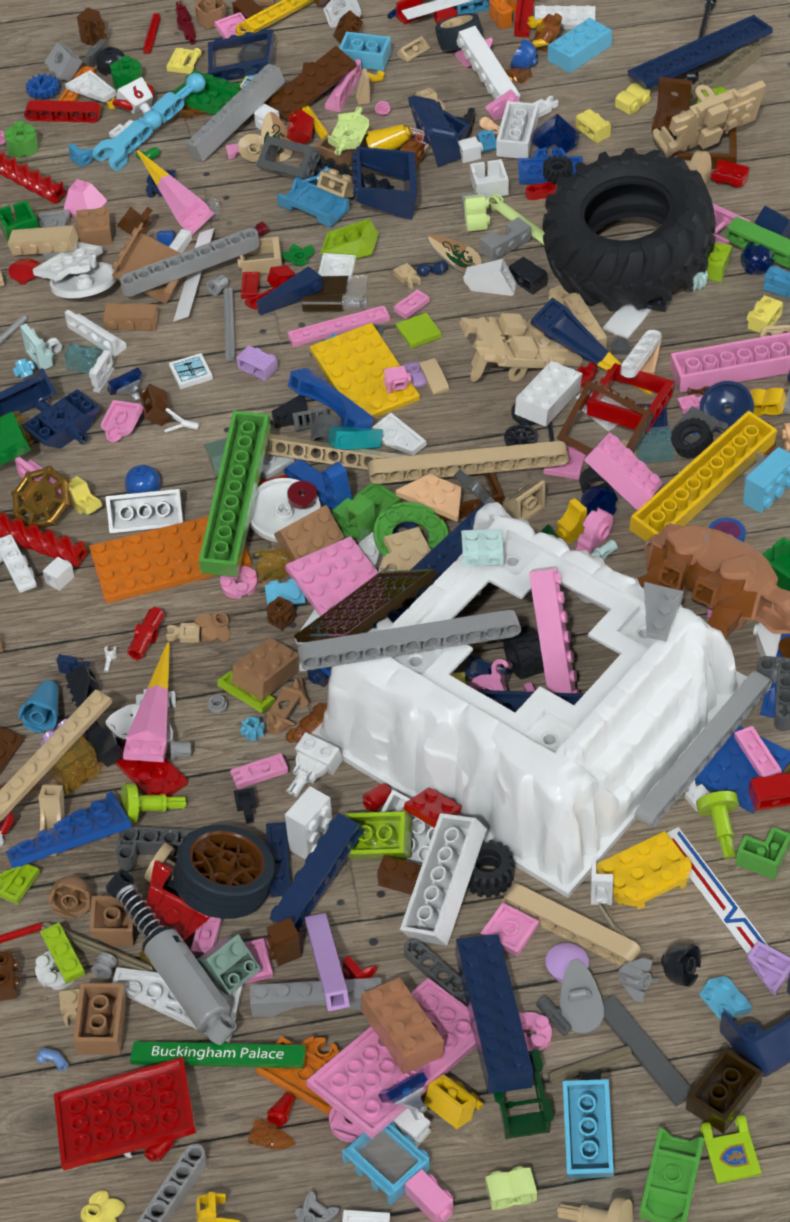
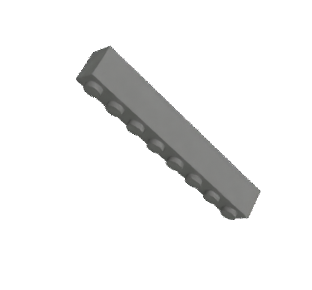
[186,64,285,162]

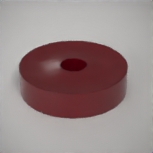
[287,481,317,509]

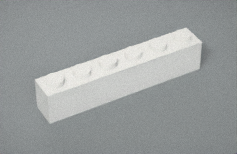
[457,26,520,100]

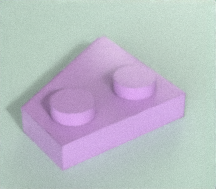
[747,941,790,996]

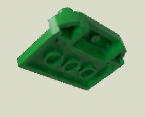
[172,70,240,115]

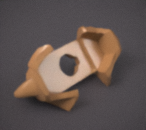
[265,678,310,735]

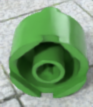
[4,121,38,158]

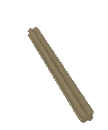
[41,922,154,972]

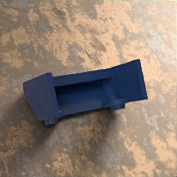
[407,95,462,168]
[0,368,56,417]
[720,973,790,1077]

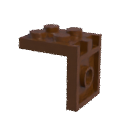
[652,77,692,134]

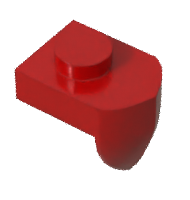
[342,956,377,980]

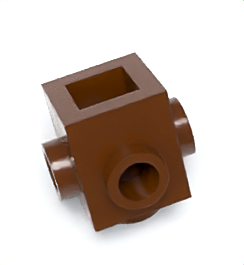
[266,596,295,631]

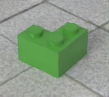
[332,494,375,541]
[736,827,790,880]

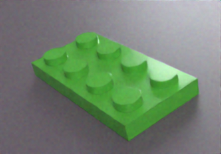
[331,483,401,540]

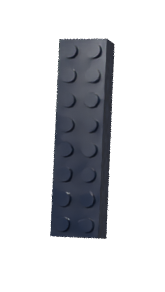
[455,934,533,1093]

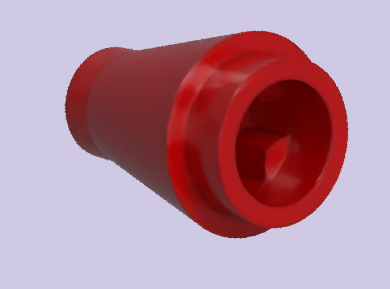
[267,1093,295,1127]

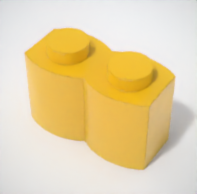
[749,388,786,416]

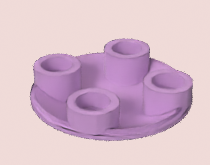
[546,943,589,983]

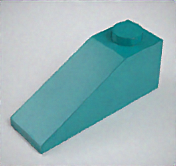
[328,426,383,450]

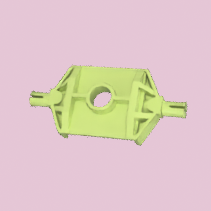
[328,106,369,156]

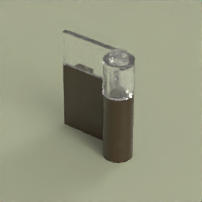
[302,275,369,312]

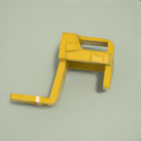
[196,1192,241,1222]

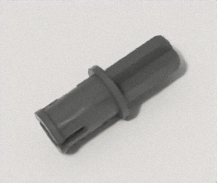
[536,996,572,1035]

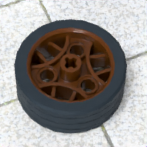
[173,824,275,919]

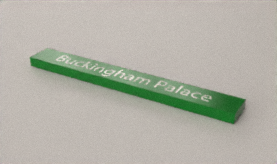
[130,1041,307,1069]

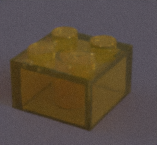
[51,735,101,794]

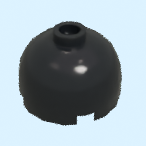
[97,46,125,76]
[661,942,701,987]

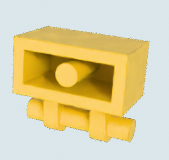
[424,1074,484,1129]

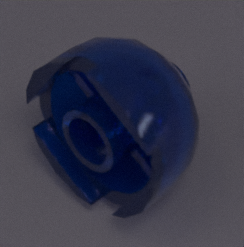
[740,242,775,275]
[580,485,618,516]

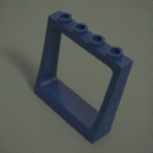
[208,29,275,80]

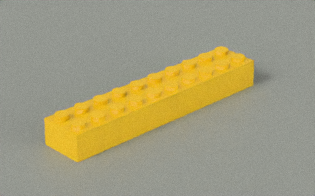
[629,410,777,545]

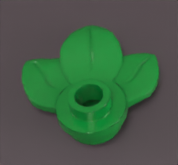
[281,244,314,266]

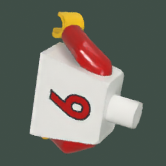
[106,77,154,114]

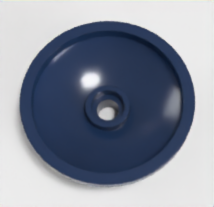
[700,381,754,433]

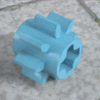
[13,358,35,379]
[240,716,265,741]

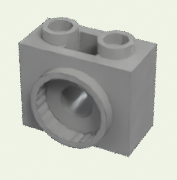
[45,42,83,82]

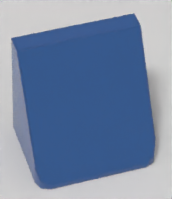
[157,230,175,246]

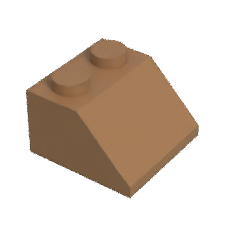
[89,896,134,946]

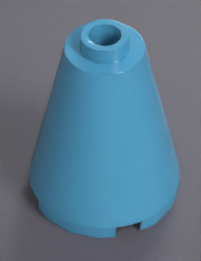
[18,680,59,733]

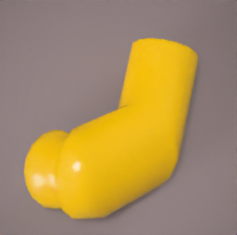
[367,70,385,82]

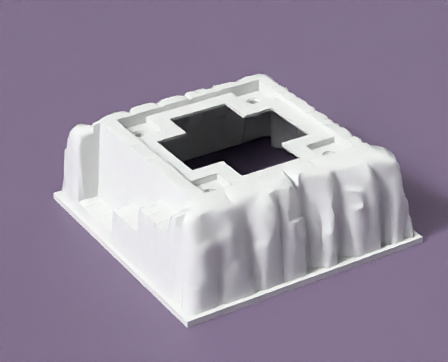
[308,502,747,898]

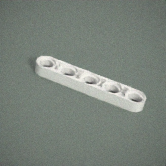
[620,330,661,378]

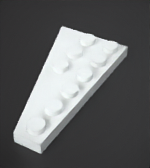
[112,967,243,1044]

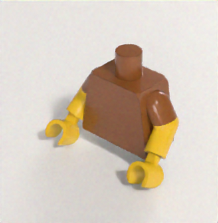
[527,13,562,52]

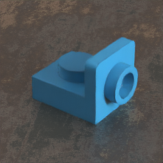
[476,130,496,153]
[68,143,93,168]

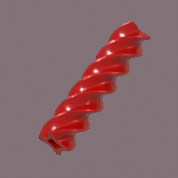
[0,151,68,204]
[0,512,88,567]

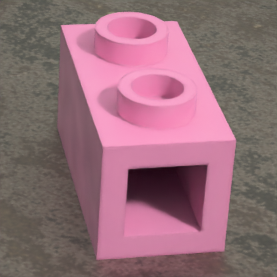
[404,1169,453,1222]

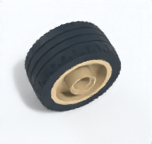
[435,13,483,51]

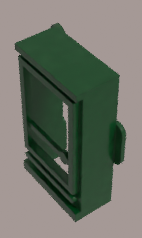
[493,1049,554,1139]

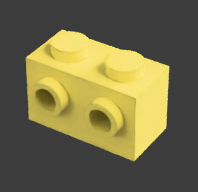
[747,295,783,335]

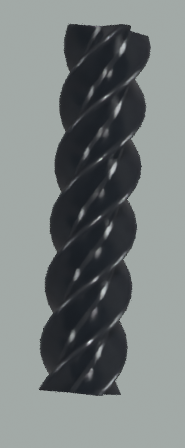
[300,155,394,190]

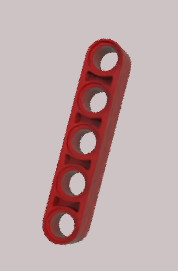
[24,100,102,123]

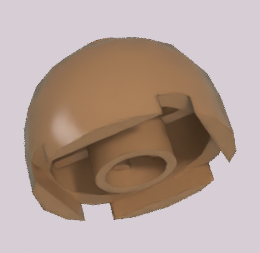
[48,875,91,919]

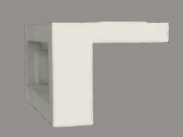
[591,860,613,905]

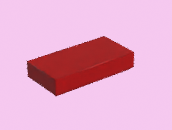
[241,272,260,299]

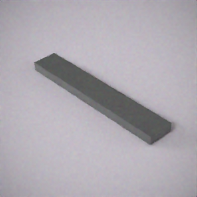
[603,995,692,1107]

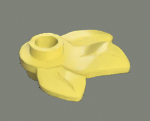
[80,1190,126,1222]

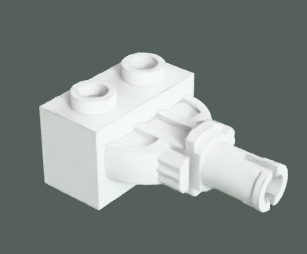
[286,732,343,797]

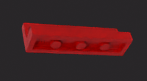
[514,0,535,38]

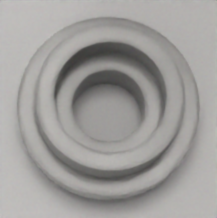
[208,695,227,714]

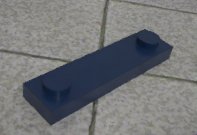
[266,822,291,897]

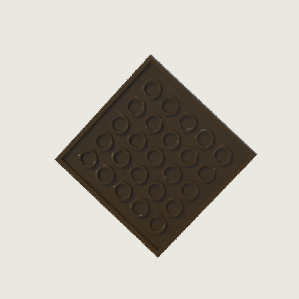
[294,569,437,642]

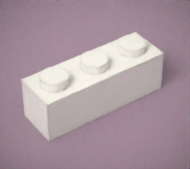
[169,229,192,253]

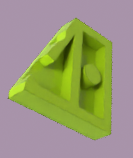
[0,864,40,905]

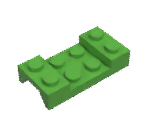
[639,1128,704,1222]

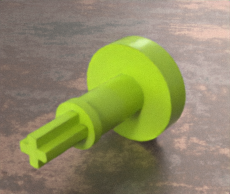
[121,783,186,824]
[696,791,739,859]

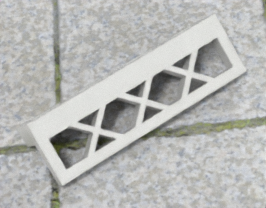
[64,310,127,357]

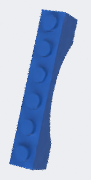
[288,368,374,428]

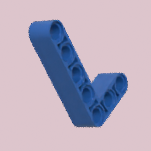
[283,459,352,510]

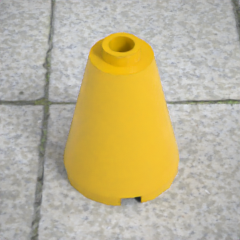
[366,124,412,150]

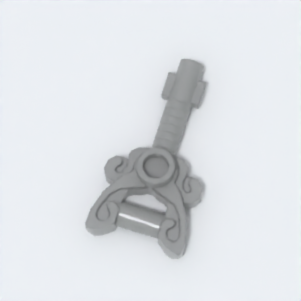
[295,1191,340,1222]

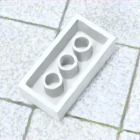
[496,101,539,158]
[515,361,582,427]

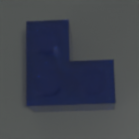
[532,113,580,154]

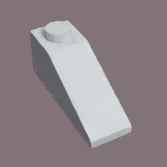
[753,622,782,657]

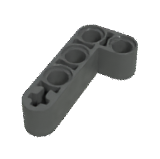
[757,656,790,731]
[116,827,194,871]

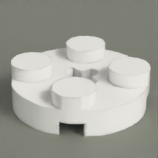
[35,951,75,990]

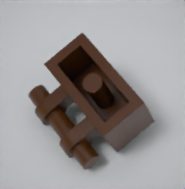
[77,7,107,46]

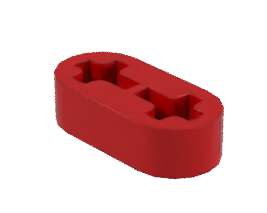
[526,182,556,200]

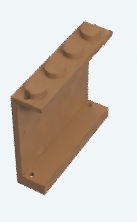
[112,222,191,304]

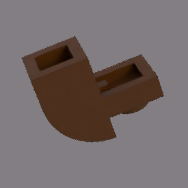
[117,207,153,234]

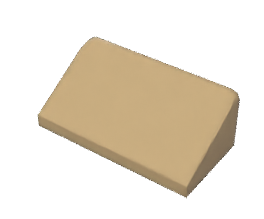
[397,36,431,62]

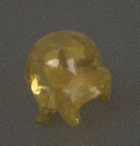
[254,548,291,584]

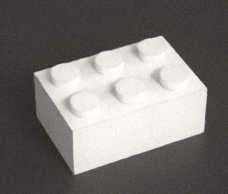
[285,786,332,860]

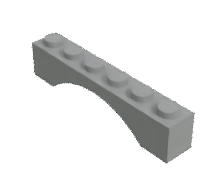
[250,978,382,1018]

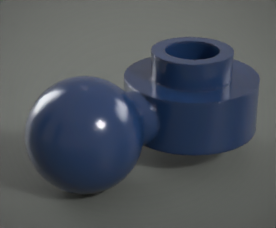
[417,260,448,277]

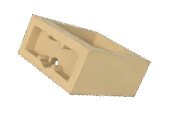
[237,237,282,275]

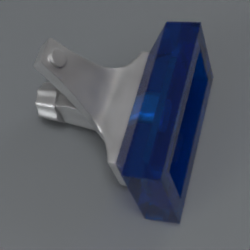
[107,367,142,403]
[378,1072,427,1120]

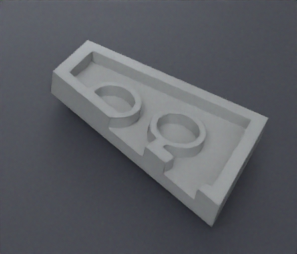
[644,582,684,642]

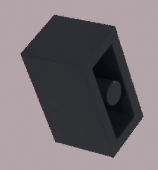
[509,257,547,295]

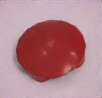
[8,258,40,285]

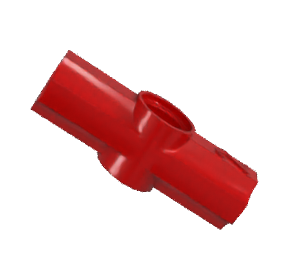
[127,606,165,661]

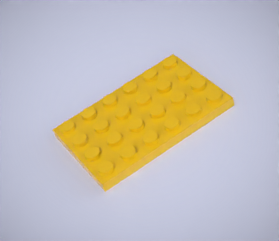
[310,322,420,418]

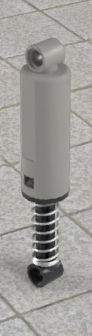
[106,869,237,1045]

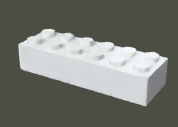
[400,813,487,946]

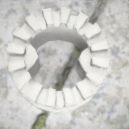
[45,337,62,355]

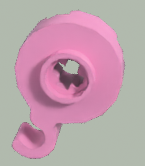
[571,508,614,554]
[468,659,513,691]

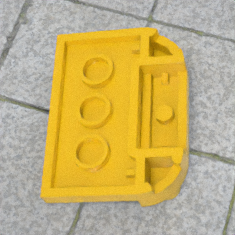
[596,831,691,909]

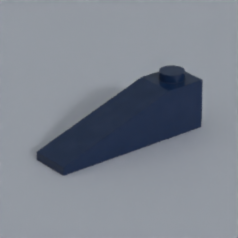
[256,266,323,315]

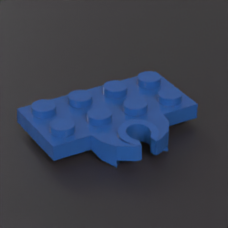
[518,147,583,184]

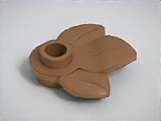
[194,612,230,643]

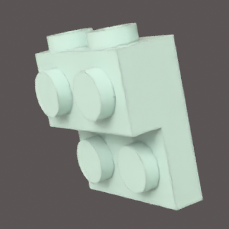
[20,324,53,370]
[461,529,503,566]

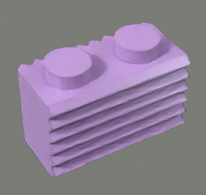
[237,345,278,381]

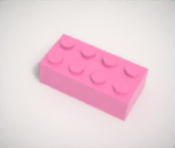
[584,432,663,510]

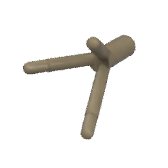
[597,903,628,938]

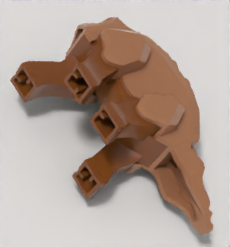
[637,523,790,640]

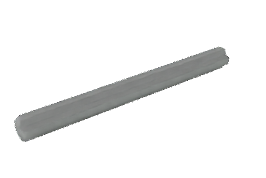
[224,288,235,362]

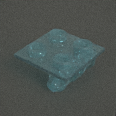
[637,426,675,463]

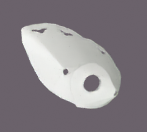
[105,704,173,742]

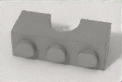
[480,217,531,261]

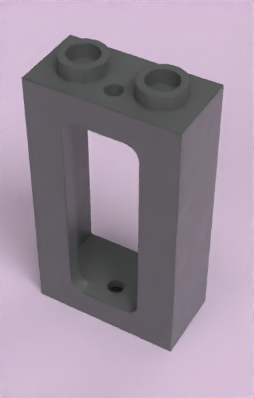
[256,136,321,183]

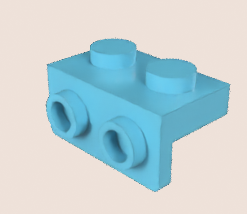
[265,579,306,606]
[699,976,753,1020]

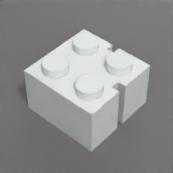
[470,159,509,198]

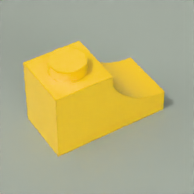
[557,498,587,544]

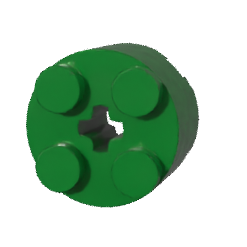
[110,56,143,90]

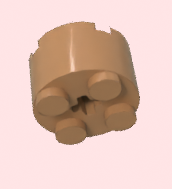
[195,0,226,29]

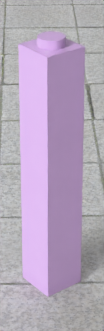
[305,913,350,1011]

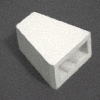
[463,259,517,296]

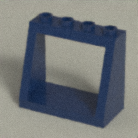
[352,146,417,219]

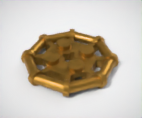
[11,466,70,528]

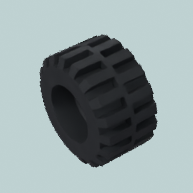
[503,626,544,679]
[467,840,514,898]

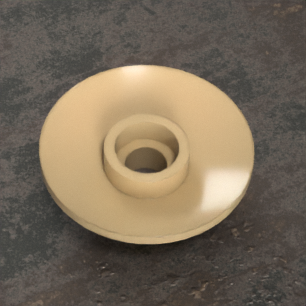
[238,134,262,162]

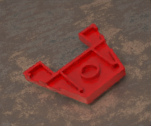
[146,860,211,942]

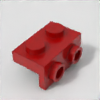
[711,160,750,188]

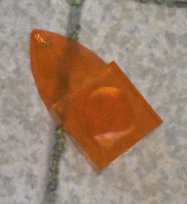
[504,68,532,83]
[177,104,209,118]
[248,1119,295,1150]

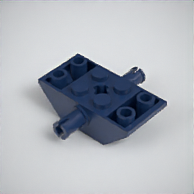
[22,389,100,448]

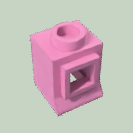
[383,366,411,394]

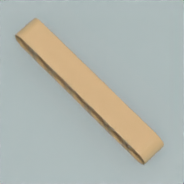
[502,884,641,966]

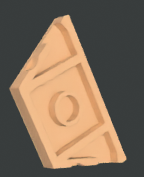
[396,474,462,522]

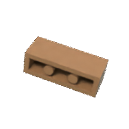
[103,303,159,331]

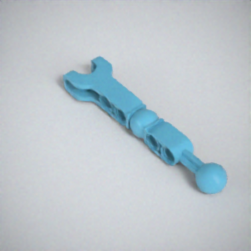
[92,73,205,171]

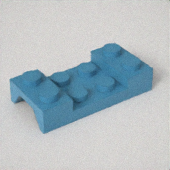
[277,177,350,228]

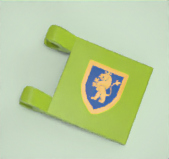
[700,1115,762,1184]

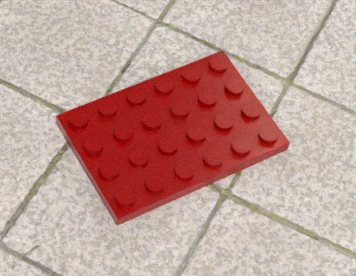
[54,1057,196,1171]

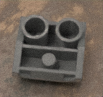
[238,43,274,62]

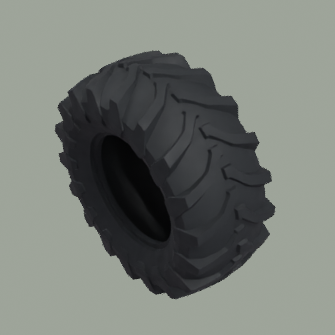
[542,148,716,310]

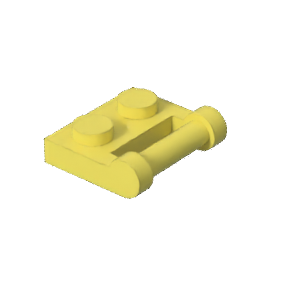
[167,48,202,74]

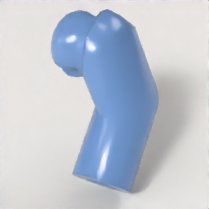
[36,1048,69,1071]

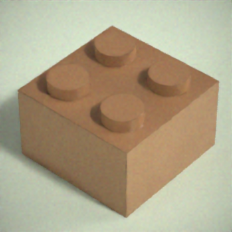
[76,207,112,245]

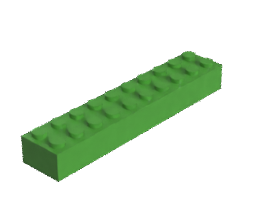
[199,411,271,577]

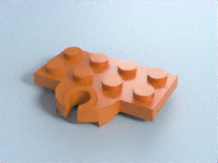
[256,1036,339,1116]

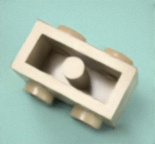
[317,169,355,198]

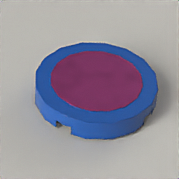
[709,517,746,542]

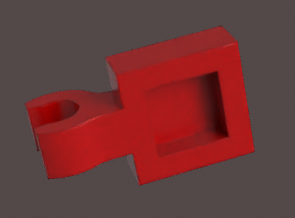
[576,362,599,388]

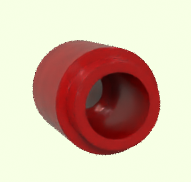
[362,783,392,812]
[143,1139,176,1162]

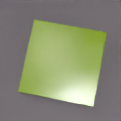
[396,313,442,349]

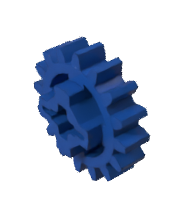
[26,73,60,100]

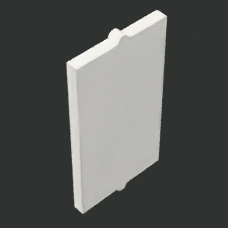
[603,304,651,339]

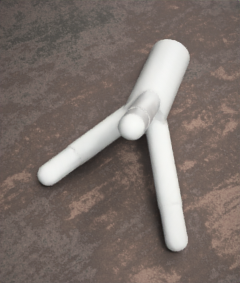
[164,408,200,433]

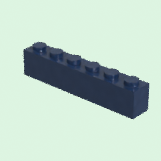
[270,813,364,932]

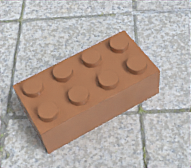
[360,977,444,1074]

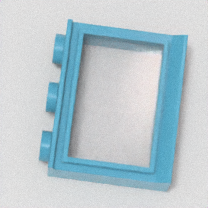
[342,1122,430,1206]

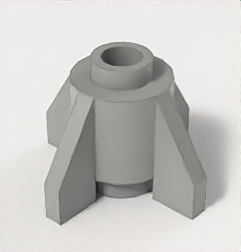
[618,958,659,1003]

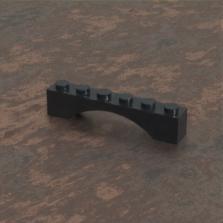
[65,663,124,767]

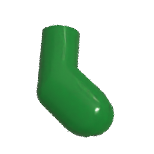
[136,147,160,160]

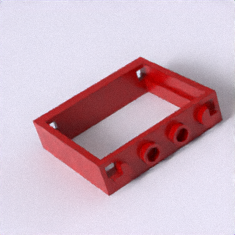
[585,363,675,434]

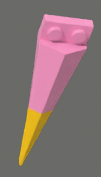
[137,150,215,235]
[123,642,170,762]

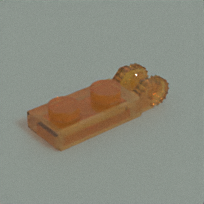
[285,702,327,743]

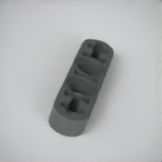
[404,939,465,1001]

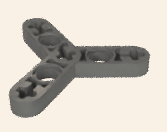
[454,469,507,513]

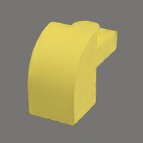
[68,476,102,515]

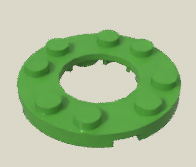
[373,502,448,557]

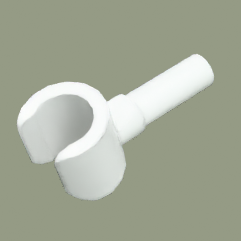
[104,646,117,673]

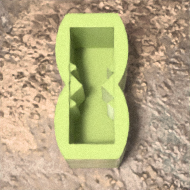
[464,194,490,231]
[485,1166,537,1210]

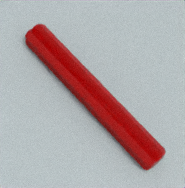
[143,13,161,54]

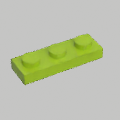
[217,671,275,713]
[40,923,85,984]

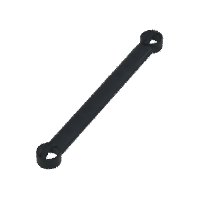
[687,0,716,85]

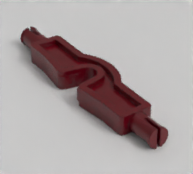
[175,1,196,45]

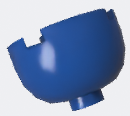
[510,38,538,71]
[125,464,161,494]

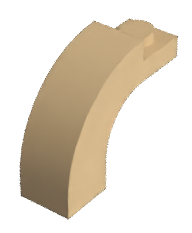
[38,785,65,857]

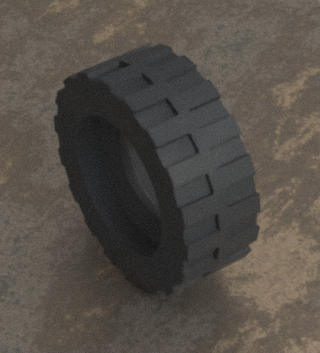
[671,418,713,459]

